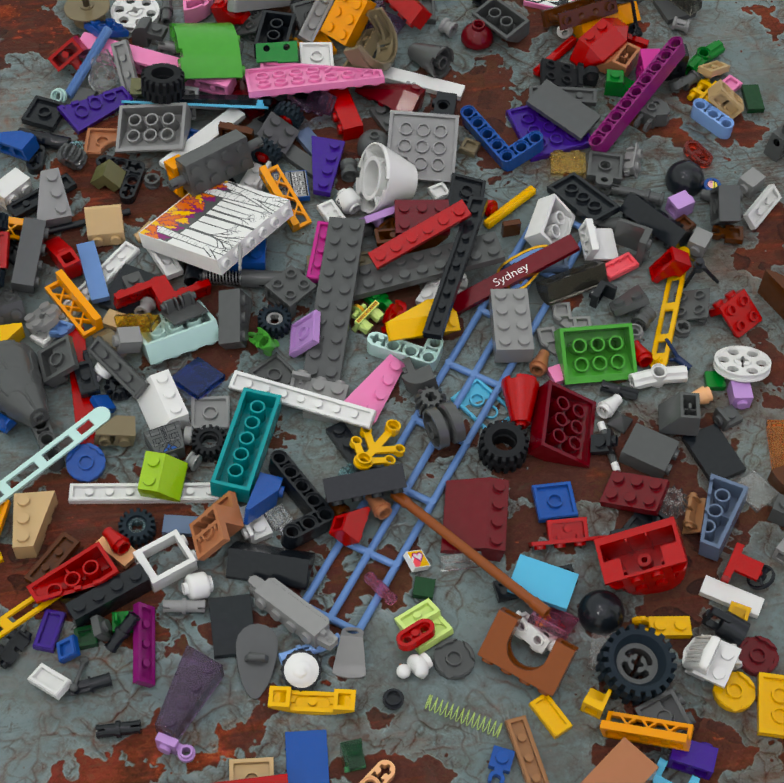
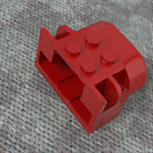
[594,516,688,595]

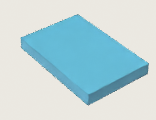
[450,379,510,429]
[507,554,579,612]

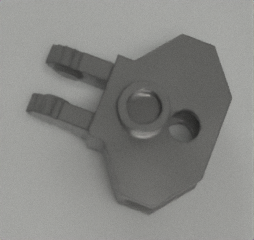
[634,96,671,132]

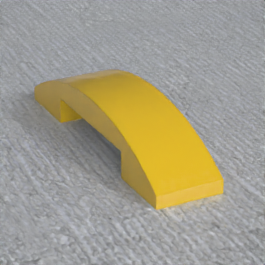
[268,686,356,715]

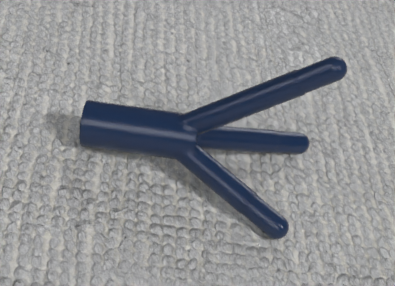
[665,338,692,371]

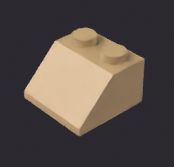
[84,204,126,247]

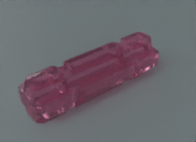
[364,571,398,606]

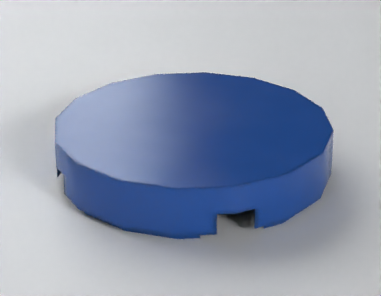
[66,443,106,483]

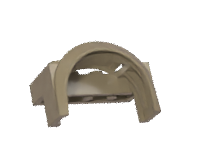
[343,7,398,71]

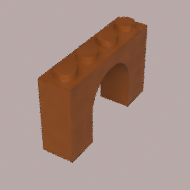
[477,607,579,697]

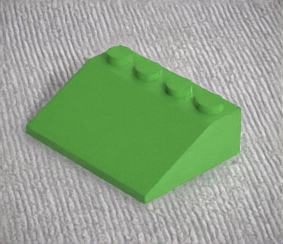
[554,323,638,385]

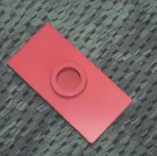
[599,252,639,282]

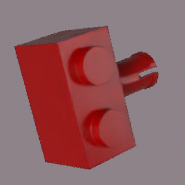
[47,35,88,72]

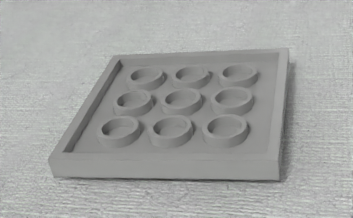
[387,110,459,184]

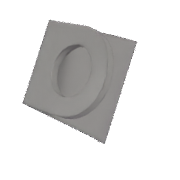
[332,627,366,679]

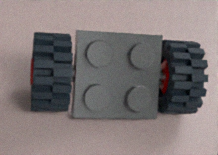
[251,101,305,166]

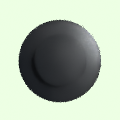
[383,688,404,710]

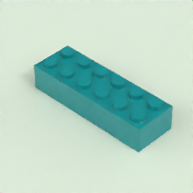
[210,387,282,503]

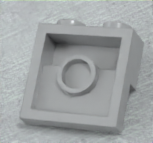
[303,376,349,424]

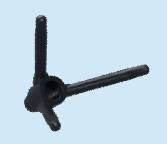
[628,0,643,37]
[683,256,719,288]

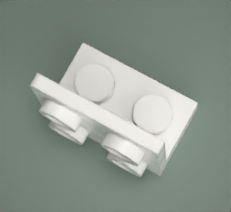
[578,218,619,261]

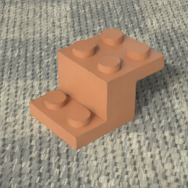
[189,491,244,561]

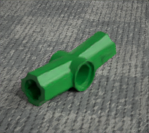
[685,40,725,75]

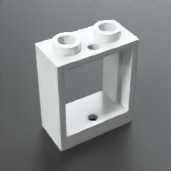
[133,529,199,593]

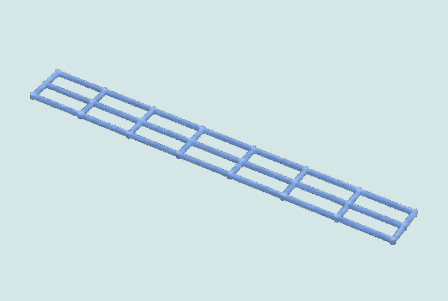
[302,221,582,634]

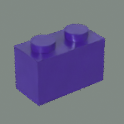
[666,740,719,780]

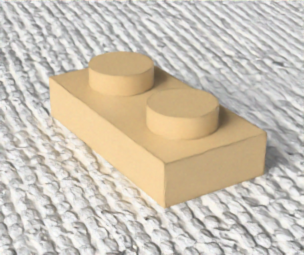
[697,60,730,78]

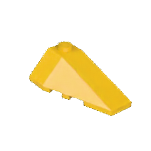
[385,299,461,341]

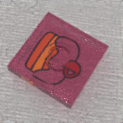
[527,607,579,640]

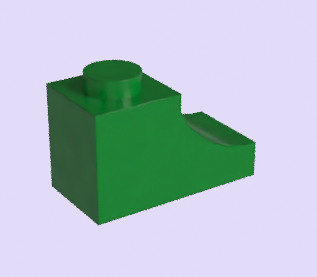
[604,69,635,97]

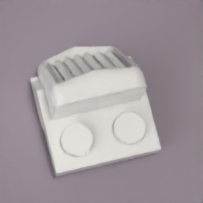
[682,634,742,689]

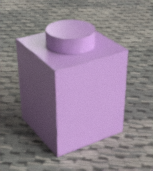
[665,190,695,220]
[727,380,754,410]

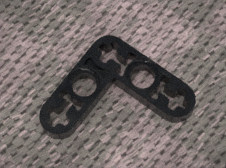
[96,155,146,205]

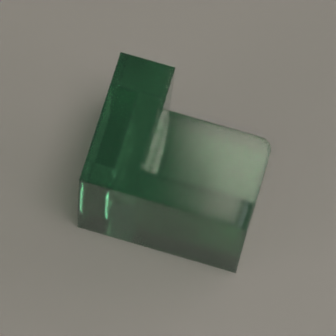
[340,738,366,773]

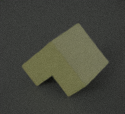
[90,159,126,192]

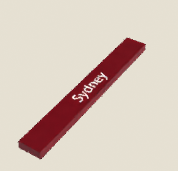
[453,234,580,315]

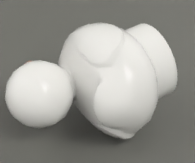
[396,652,433,679]

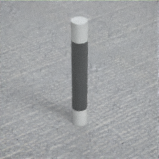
[597,421,621,472]

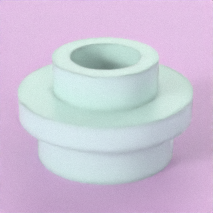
[50,88,67,103]

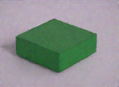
[703,371,726,391]

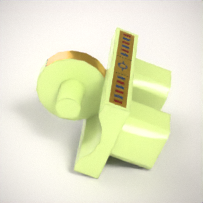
[351,300,384,335]

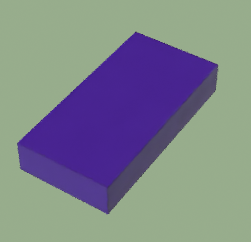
[32,608,67,653]

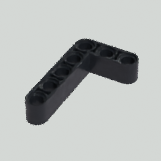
[268,450,335,550]

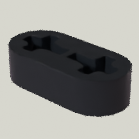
[26,144,47,175]

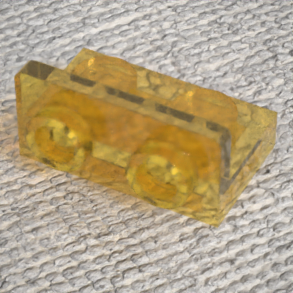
[549,150,586,175]
[114,313,161,332]

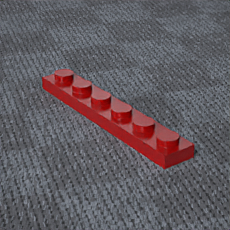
[368,200,472,270]

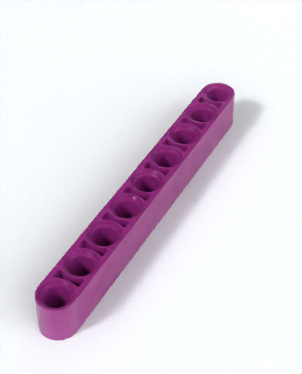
[588,36,686,152]

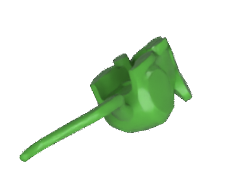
[248,327,280,356]

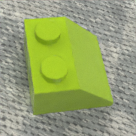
[137,451,188,502]

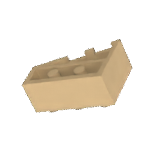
[12,490,58,559]

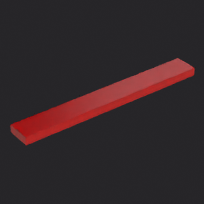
[68,327,99,447]

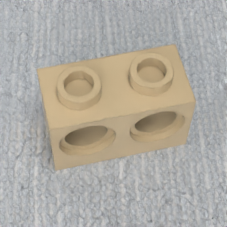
[708,79,744,119]

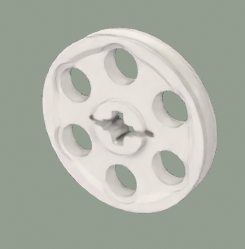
[110,0,160,33]
[713,346,772,382]

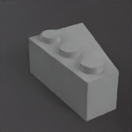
[37,168,72,228]

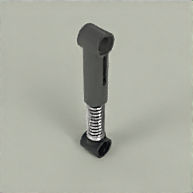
[184,264,305,288]

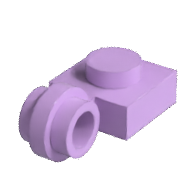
[155,732,196,763]

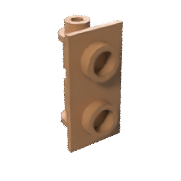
[682,492,707,534]

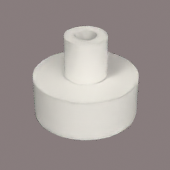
[94,362,112,382]

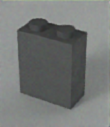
[618,423,680,479]

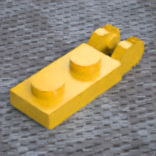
[632,616,692,639]

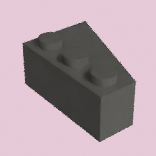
[218,288,252,350]

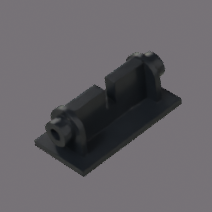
[0,625,32,669]

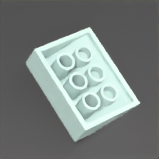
[130,300,218,365]

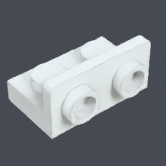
[239,161,273,191]
[238,504,273,544]

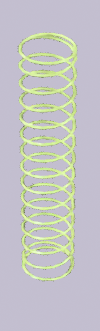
[425,694,503,738]

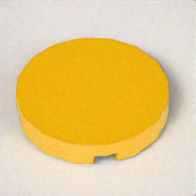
[712,671,756,713]

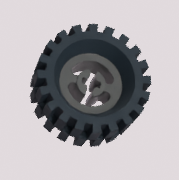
[596,624,677,706]

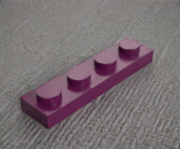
[133,602,155,688]

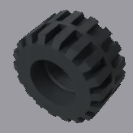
[141,63,185,104]
[478,420,529,474]

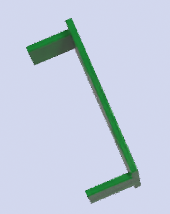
[256,41,299,64]

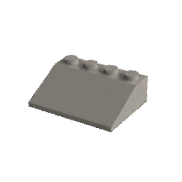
[115,102,192,153]

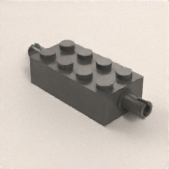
[167,129,264,197]

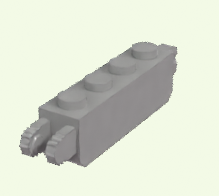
[248,575,338,651]

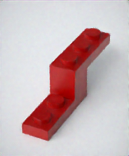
[114,274,211,312]

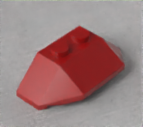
[569,18,629,69]

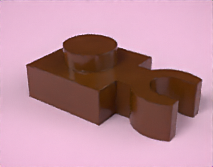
[712,225,743,244]

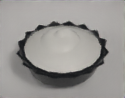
[280,649,323,692]

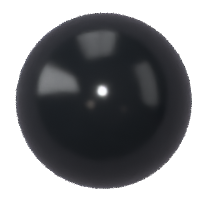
[665,160,704,197]
[578,589,625,636]

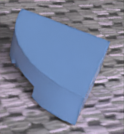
[49,320,75,338]

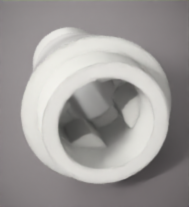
[596,394,623,419]

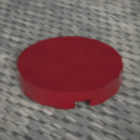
[738,636,779,677]

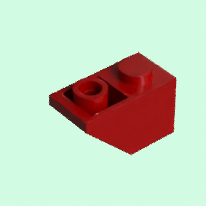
[329,506,371,546]

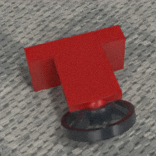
[720,542,775,590]

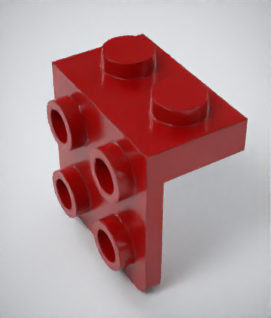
[709,289,762,338]

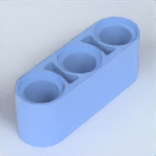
[690,98,734,139]

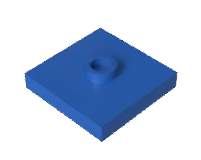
[531,481,579,523]

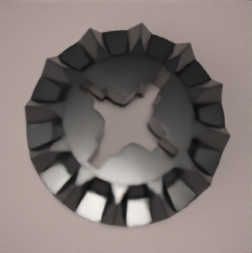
[104,376,132,401]

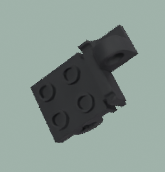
[540,58,599,88]

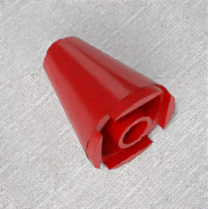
[501,373,540,430]

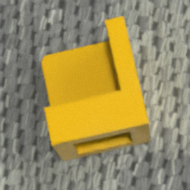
[580,688,612,720]

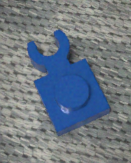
[487,745,515,783]

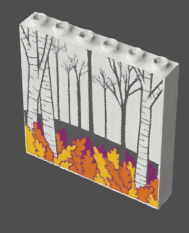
[138,181,293,276]

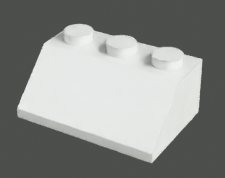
[524,193,576,247]
[136,369,190,430]

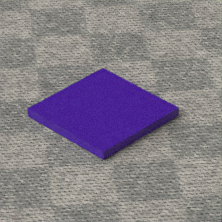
[506,105,590,162]

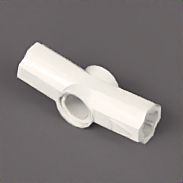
[628,363,688,389]

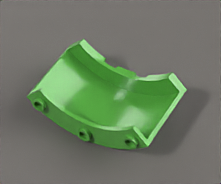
[169,22,245,82]

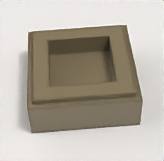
[458,137,481,158]

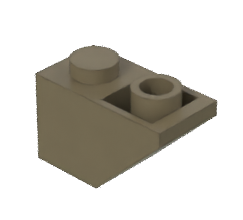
[94,415,136,447]

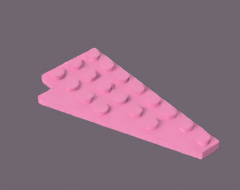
[245,62,385,99]

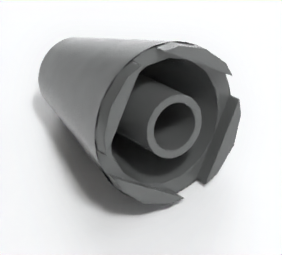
[408,42,454,79]

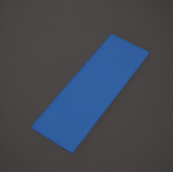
[285,730,329,783]

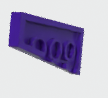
[57,86,133,135]
[311,135,345,197]

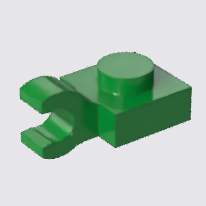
[363,293,393,312]

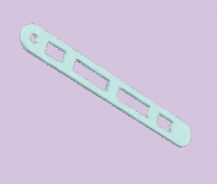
[0,407,111,505]

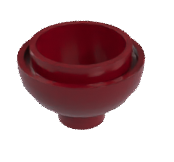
[461,19,493,50]

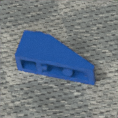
[0,131,40,162]
[243,472,285,525]

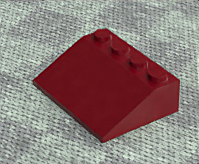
[528,380,596,468]
[440,477,509,562]

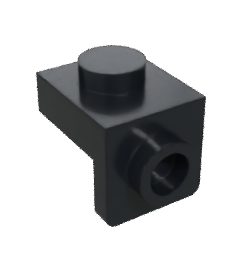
[589,280,617,308]

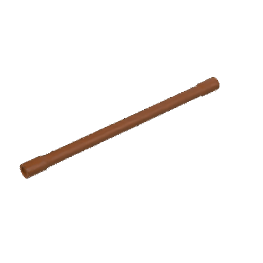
[390,492,551,618]

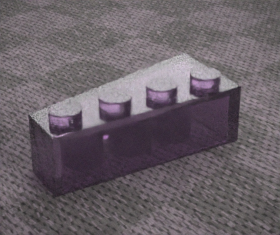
[155,645,224,740]

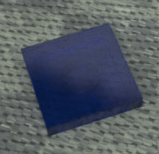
[172,357,225,400]

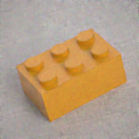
[320,0,376,48]

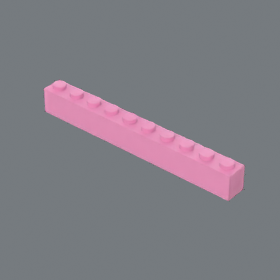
[79,32,237,95]

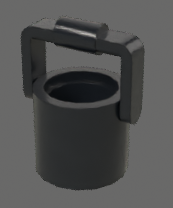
[701,607,751,647]

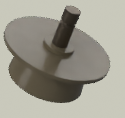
[64,0,110,30]

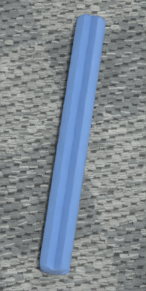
[65,26,112,99]

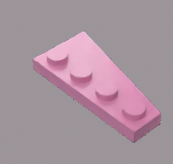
[344,354,405,425]

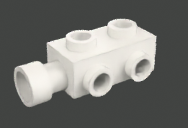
[514,610,558,654]

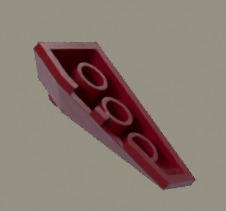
[355,84,426,112]

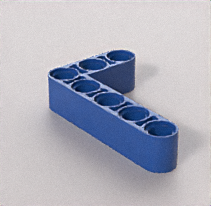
[460,105,544,172]

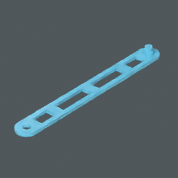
[121,100,269,109]

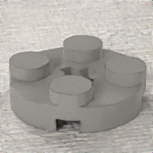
[24,301,62,335]

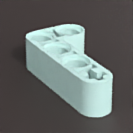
[367,332,444,372]

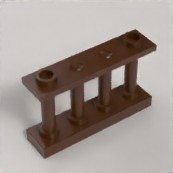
[541,0,618,31]

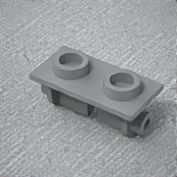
[622,142,643,179]

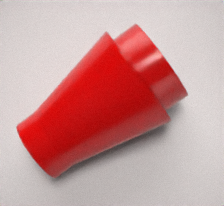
[634,340,653,368]
[102,527,131,555]

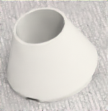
[355,142,418,214]

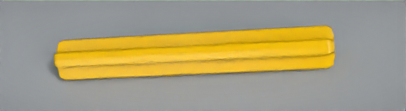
[483,185,536,229]

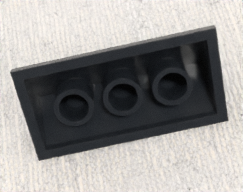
[226,541,316,590]

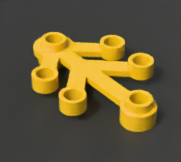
[349,419,405,470]

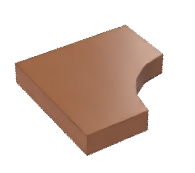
[84,128,117,158]

